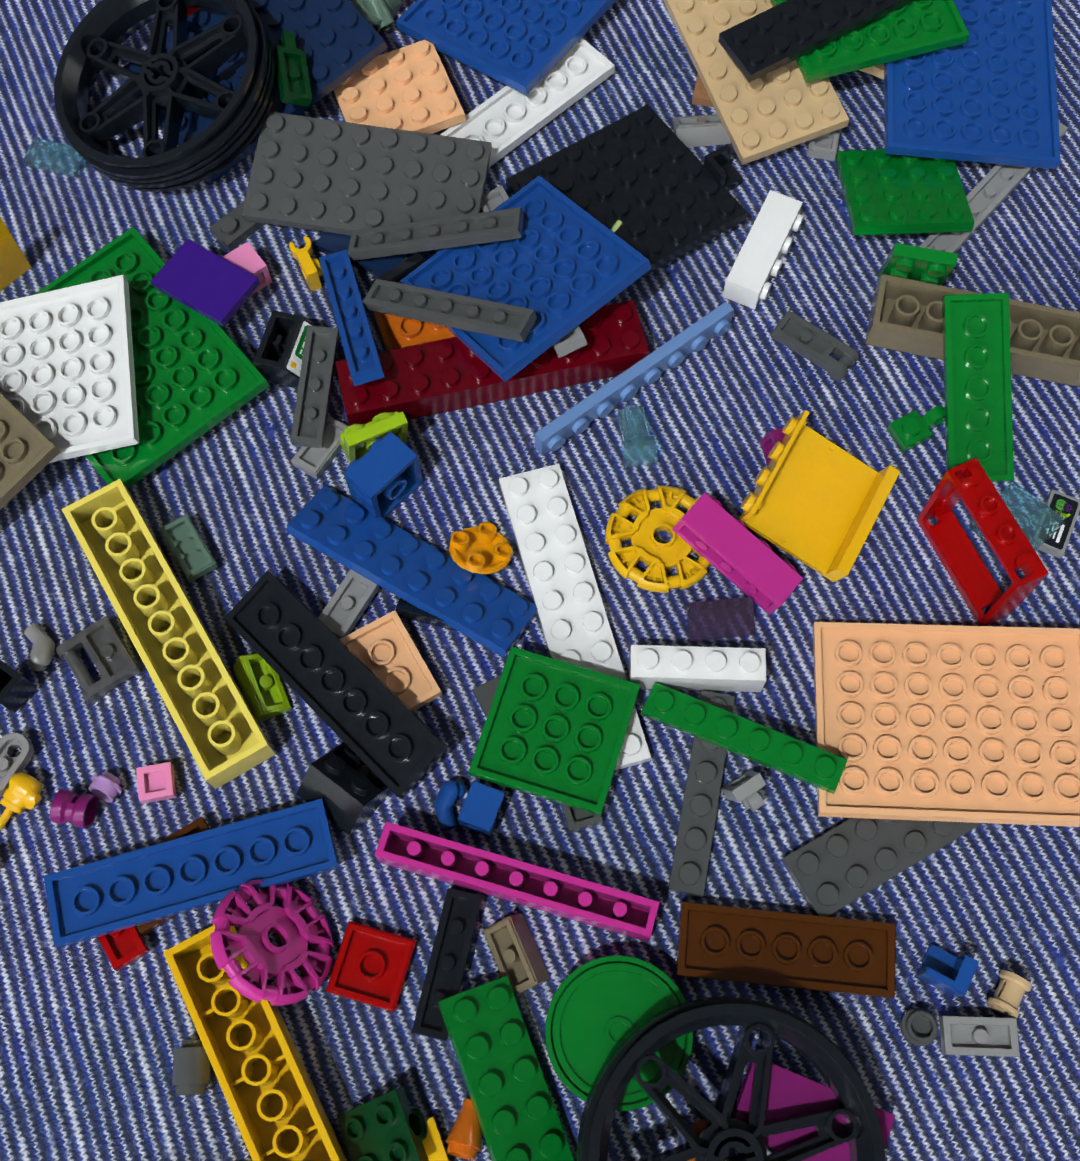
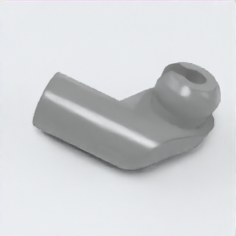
[24,623,55,671]

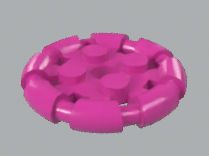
[210,879,333,1006]

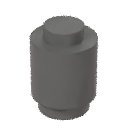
[172,1039,211,1096]

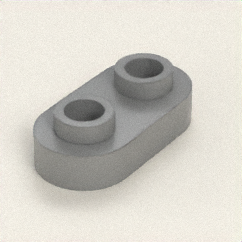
[0,733,34,797]

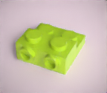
[339,411,408,464]

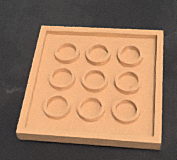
[333,40,467,134]

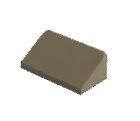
[483,913,550,996]

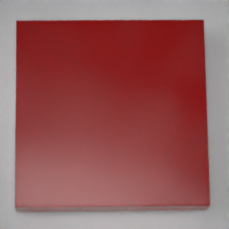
[326,921,417,1013]

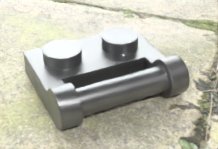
[56,617,140,704]

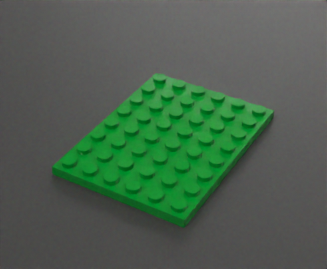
[33,227,269,489]

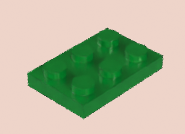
[877,243,958,285]

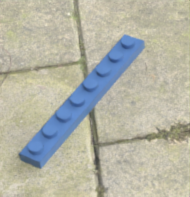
[534,302,734,456]

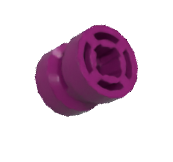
[50,789,98,829]

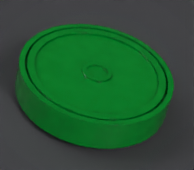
[545,956,693,1111]

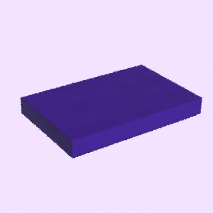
[150,239,260,327]

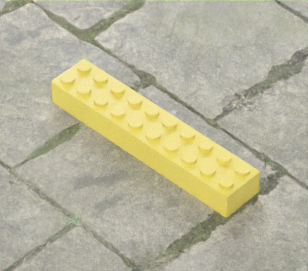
[61,479,276,789]

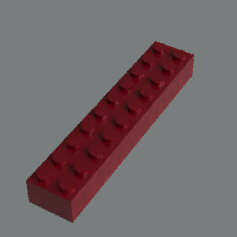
[335,300,649,426]

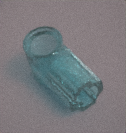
[617,404,657,468]

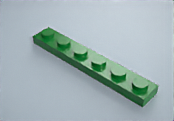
[641,682,847,794]

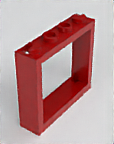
[916,458,1049,626]

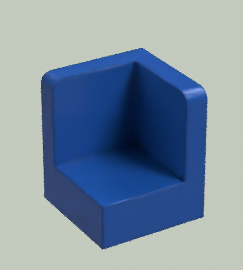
[457,781,504,838]
[916,945,979,998]

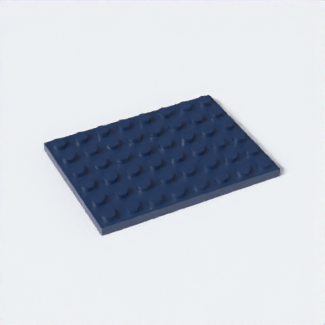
[123,0,388,185]

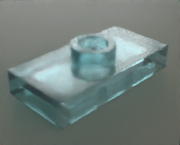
[23,138,87,178]

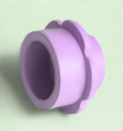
[88,772,122,803]

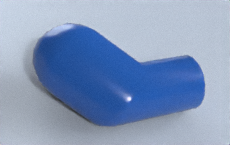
[434,780,466,831]

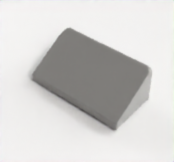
[672,114,731,148]

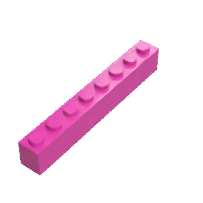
[374,822,660,942]

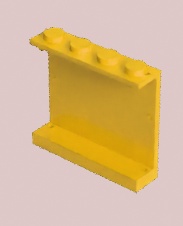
[739,410,900,582]

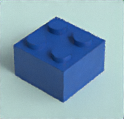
[344,432,423,519]

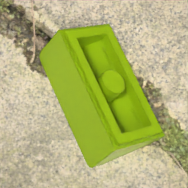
[233,653,292,723]

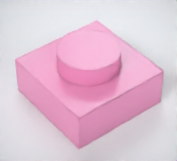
[136,762,177,804]

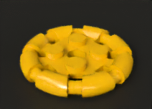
[605,485,712,593]

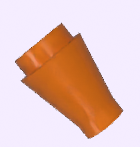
[445,1099,482,1161]

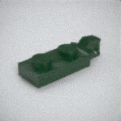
[275,30,312,107]

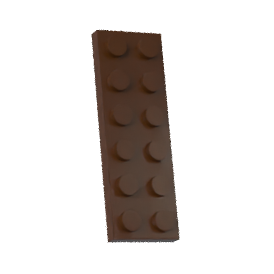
[676,902,895,999]

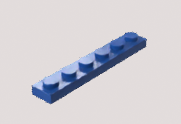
[319,249,385,387]

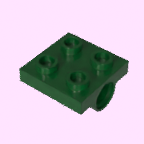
[337,1087,429,1161]

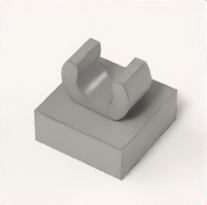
[721,770,767,812]

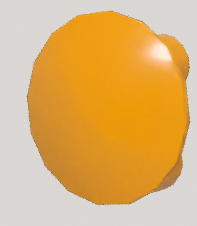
[449,522,513,574]

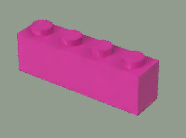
[672,492,803,615]

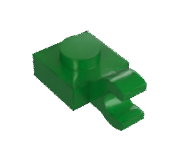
[887,405,945,453]

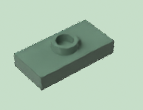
[159,514,218,583]

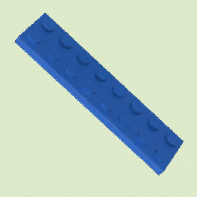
[287,485,538,657]
[44,798,339,948]

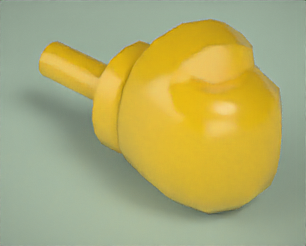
[0,772,42,830]

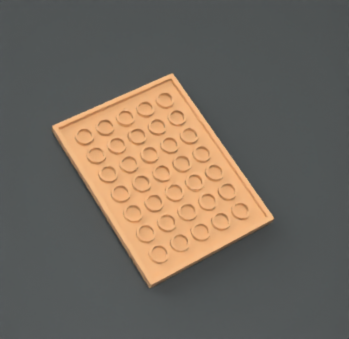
[813,622,1080,827]

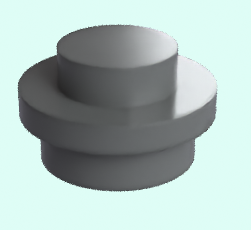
[900,1008,938,1046]

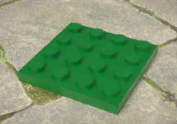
[835,149,974,235]
[468,646,640,816]

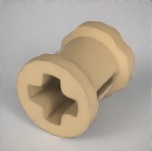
[986,970,1032,1019]

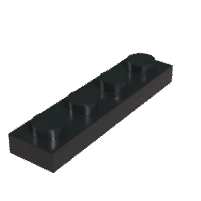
[412,888,483,1042]

